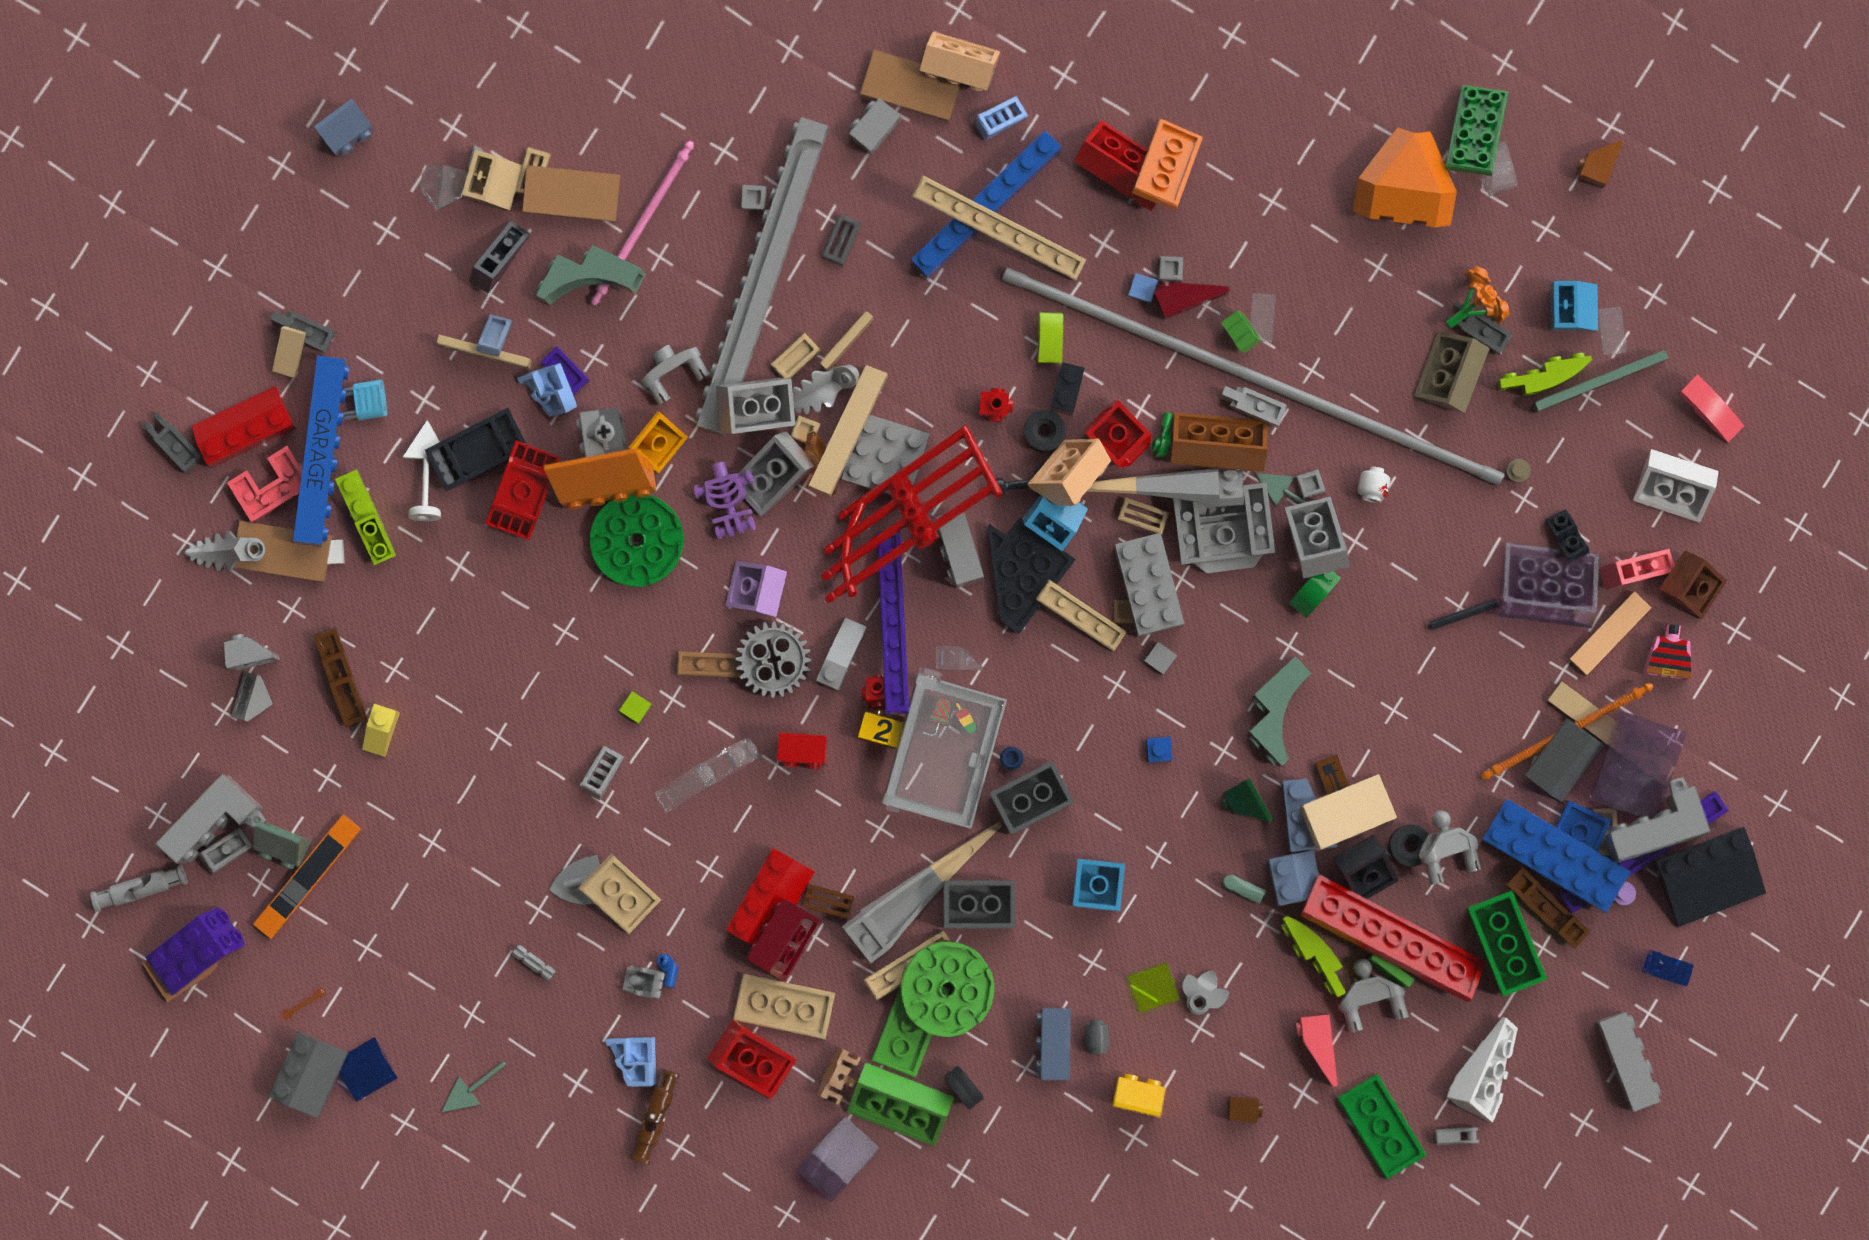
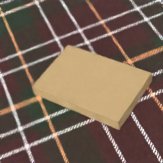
[579,854,661,934]

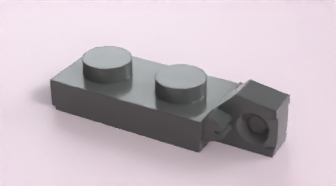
[270,311,336,353]

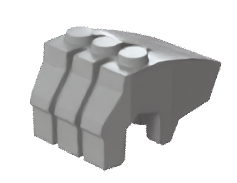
[622,967,665,999]

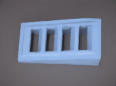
[974,96,1028,141]

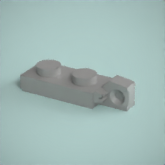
[1220,386,1287,428]

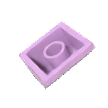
[725,561,787,617]

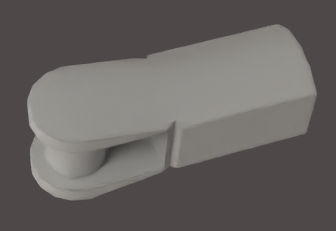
[1435,1127,1479,1146]

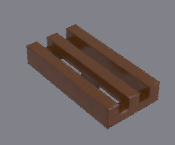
[803,884,854,919]

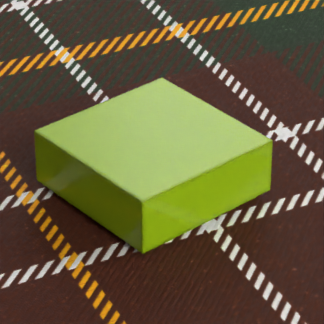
[619,691,652,724]

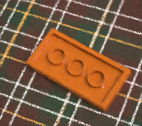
[1132,119,1203,211]

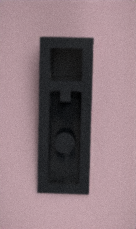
[469,221,530,294]

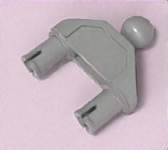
[1419,810,1481,885]
[1338,958,1409,1033]

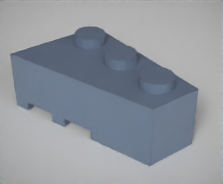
[1281,779,1338,852]

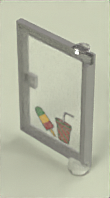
[881,667,1007,829]

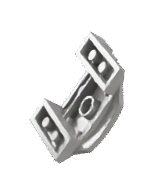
[1173,483,1275,573]

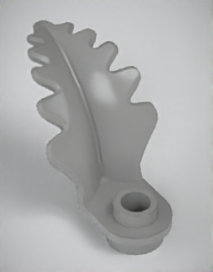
[792,365,859,414]
[184,531,265,572]

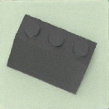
[269,1032,348,1118]

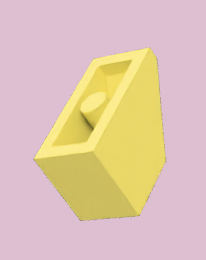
[362,704,400,757]

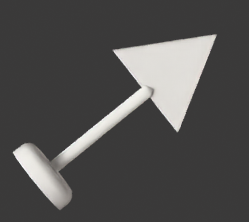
[403,420,441,521]

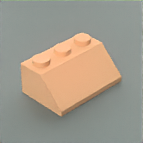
[920,32,1000,91]
[1028,439,1111,506]

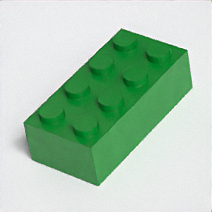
[1465,891,1548,997]

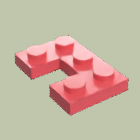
[227,446,302,523]

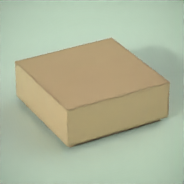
[791,415,821,446]

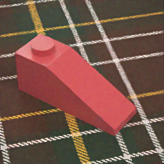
[1599,549,1675,590]
[1296,1014,1338,1086]

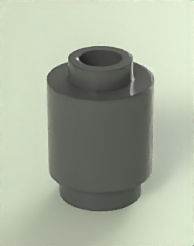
[1085,1019,1110,1054]

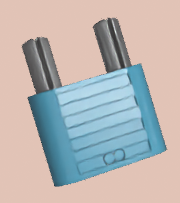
[343,379,387,421]

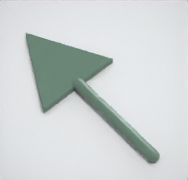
[1255,473,1307,506]
[442,1062,506,1112]

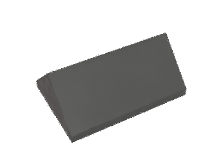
[1525,718,1605,802]

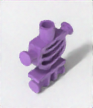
[694,461,756,540]

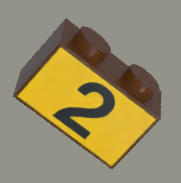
[857,708,905,750]

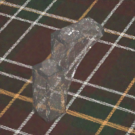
[654,737,760,813]

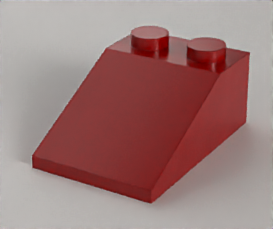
[707,1019,797,1099]

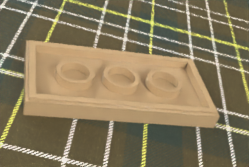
[1300,774,1397,851]
[733,973,835,1039]

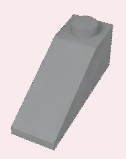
[816,618,867,692]

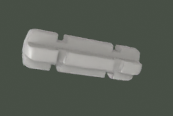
[512,945,555,980]

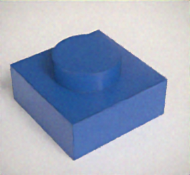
[1147,737,1172,763]

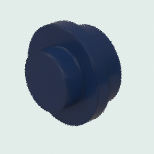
[1000,747,1023,770]

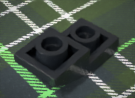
[1545,509,1590,563]

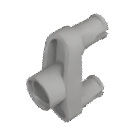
[641,344,710,405]

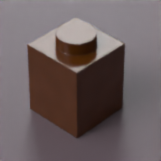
[1228,1096,1263,1123]

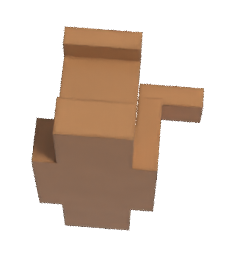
[816,1047,861,1105]

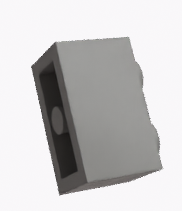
[849,98,901,155]

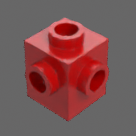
[979,388,1013,422]
[862,675,885,710]

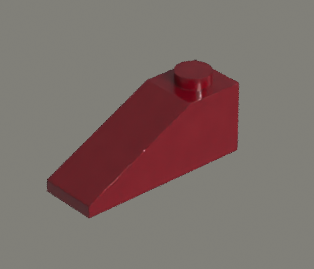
[1153,281,1230,320]

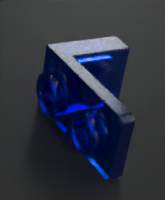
[1642,950,1694,986]

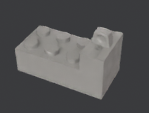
[156,774,266,864]
[1604,778,1710,863]

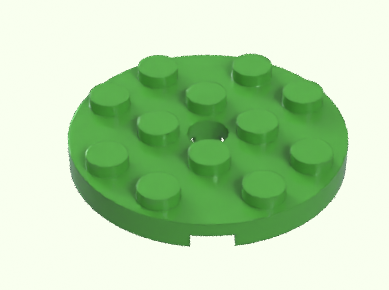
[900,941,994,1037]

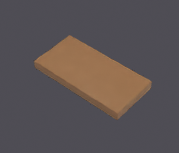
[860,50,961,122]
[523,165,620,222]
[234,521,333,582]

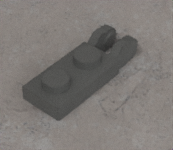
[1446,302,1513,355]
[143,412,203,474]

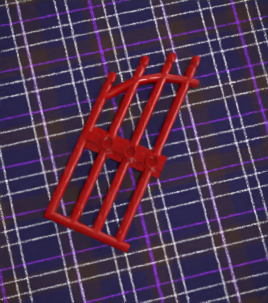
[821,425,1003,603]

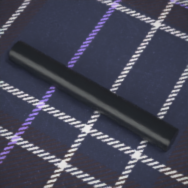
[1429,598,1499,630]

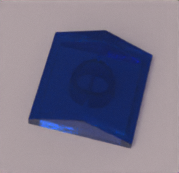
[339,1037,398,1102]

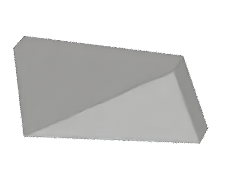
[231,672,273,721]

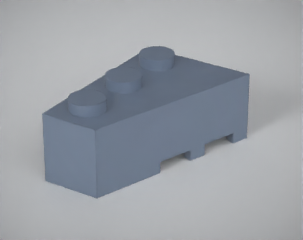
[1036,1008,1071,1080]

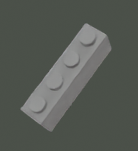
[1596,1012,1661,1112]

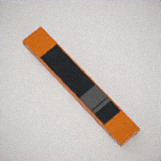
[253,814,362,939]

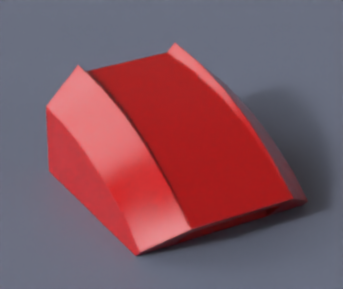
[1083,400,1152,468]

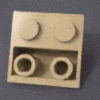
[462,150,522,211]

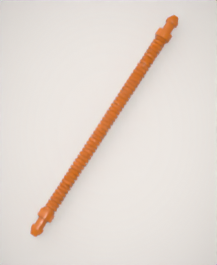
[1481,683,1653,780]

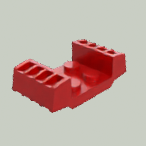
[485,441,560,540]

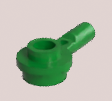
[1151,412,1173,458]

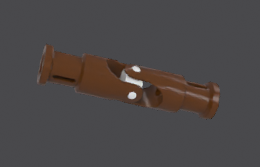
[630,1068,680,1165]

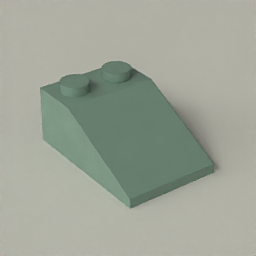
[254,821,312,869]

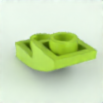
[1037,312,1063,363]

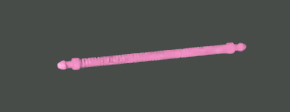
[591,141,694,306]

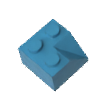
[1072,859,1125,911]

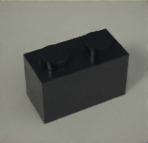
[1050,362,1085,416]

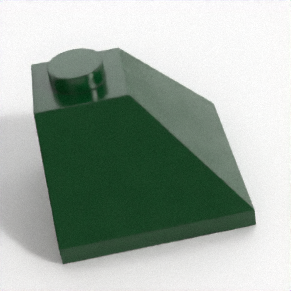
[1221,778,1273,823]

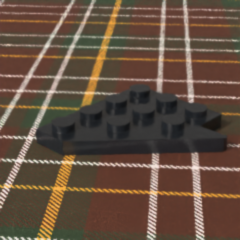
[988,517,1076,634]

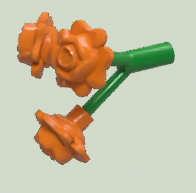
[1446,266,1509,329]

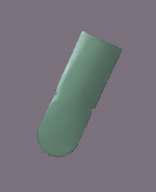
[1222,875,1266,905]

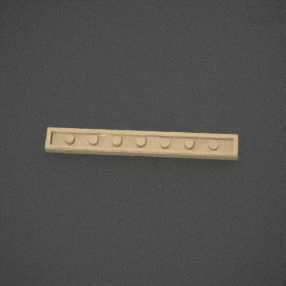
[912,175,1086,280]

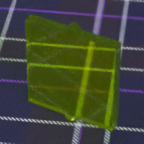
[1128,963,1180,1013]

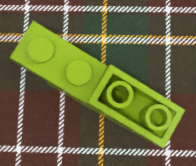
[1497,353,1592,397]
[335,469,396,565]
[1281,916,1346,997]

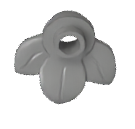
[1182,970,1229,1015]

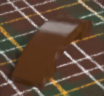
[1506,867,1591,949]

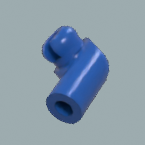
[656,954,679,988]

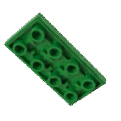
[1446,85,1508,176]

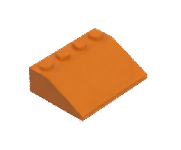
[544,448,657,510]

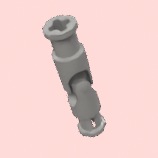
[90,864,188,912]

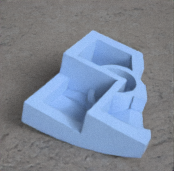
[517,363,577,417]
[606,1037,656,1086]

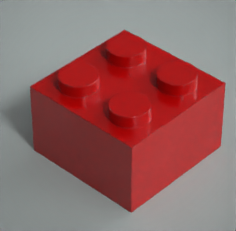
[777,732,828,770]

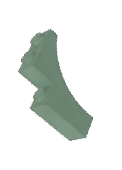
[536,245,646,305]
[1248,656,1312,767]

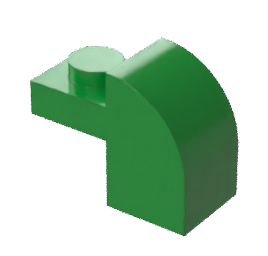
[1289,571,1341,618]

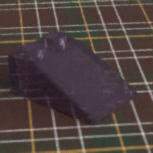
[796,1116,880,1202]

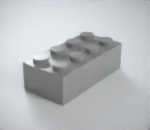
[1114,533,1184,637]

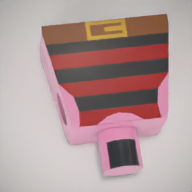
[1643,624,1692,680]

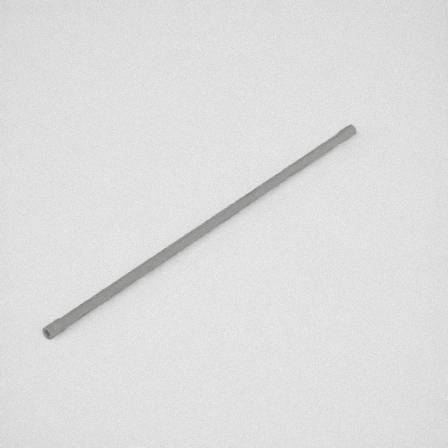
[1002,267,1504,486]

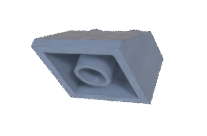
[314,99,375,157]
[1267,850,1319,906]

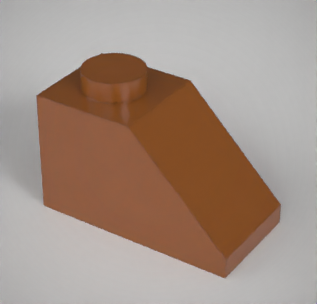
[1576,140,1624,189]

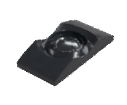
[425,408,527,492]

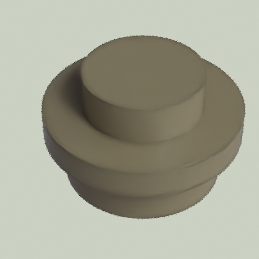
[1507,459,1530,483]

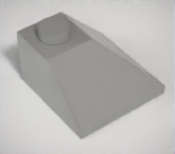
[224,634,280,671]

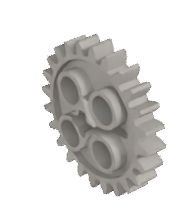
[734,621,811,698]

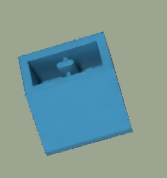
[1550,281,1598,332]
[1023,495,1088,551]

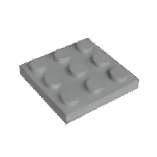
[842,415,930,495]

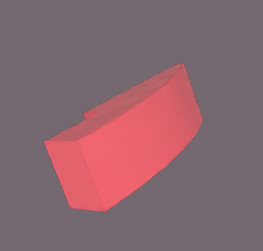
[1678,374,1744,443]

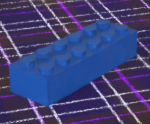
[1482,799,1631,914]

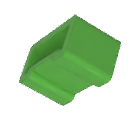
[1221,310,1262,353]

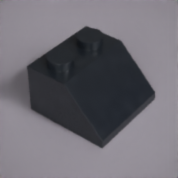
[1333,834,1399,899]

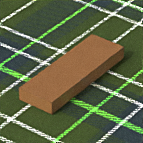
[677,651,743,678]

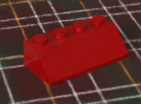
[1073,120,1157,211]
[192,386,296,468]
[726,848,815,945]

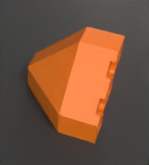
[1353,127,1457,227]

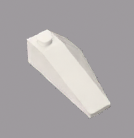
[1447,1017,1518,1123]

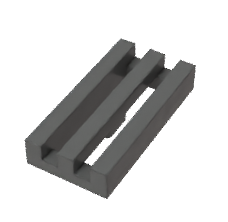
[822,214,861,266]

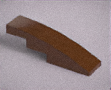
[314,627,368,727]

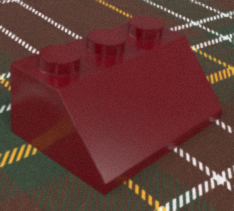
[747,898,822,981]

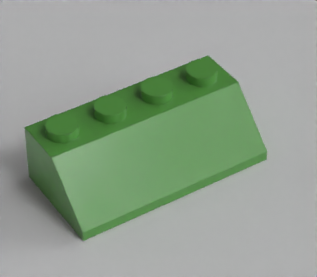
[847,1063,954,1147]

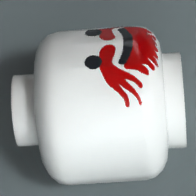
[1358,467,1390,503]

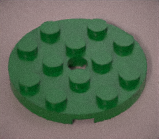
[590,495,684,587]

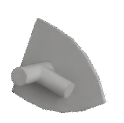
[550,855,600,905]

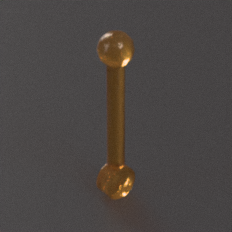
[283,988,326,1019]

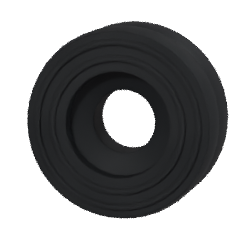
[1023,409,1066,453]
[1388,824,1429,867]
[943,1066,984,1110]

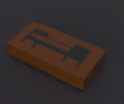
[1315,754,1349,795]

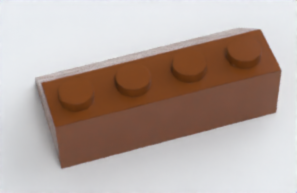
[1171,412,1268,472]

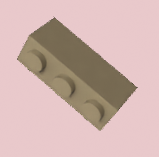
[1414,331,1489,413]

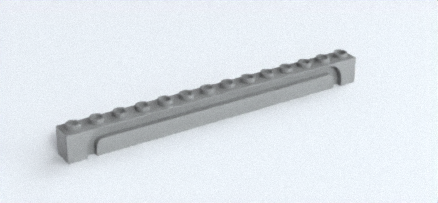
[694,117,828,437]

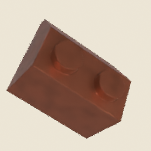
[1660,550,1727,619]

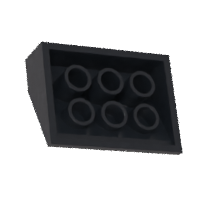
[1652,827,1766,927]

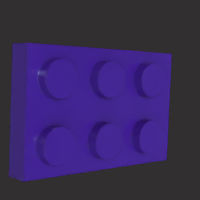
[145,907,245,996]

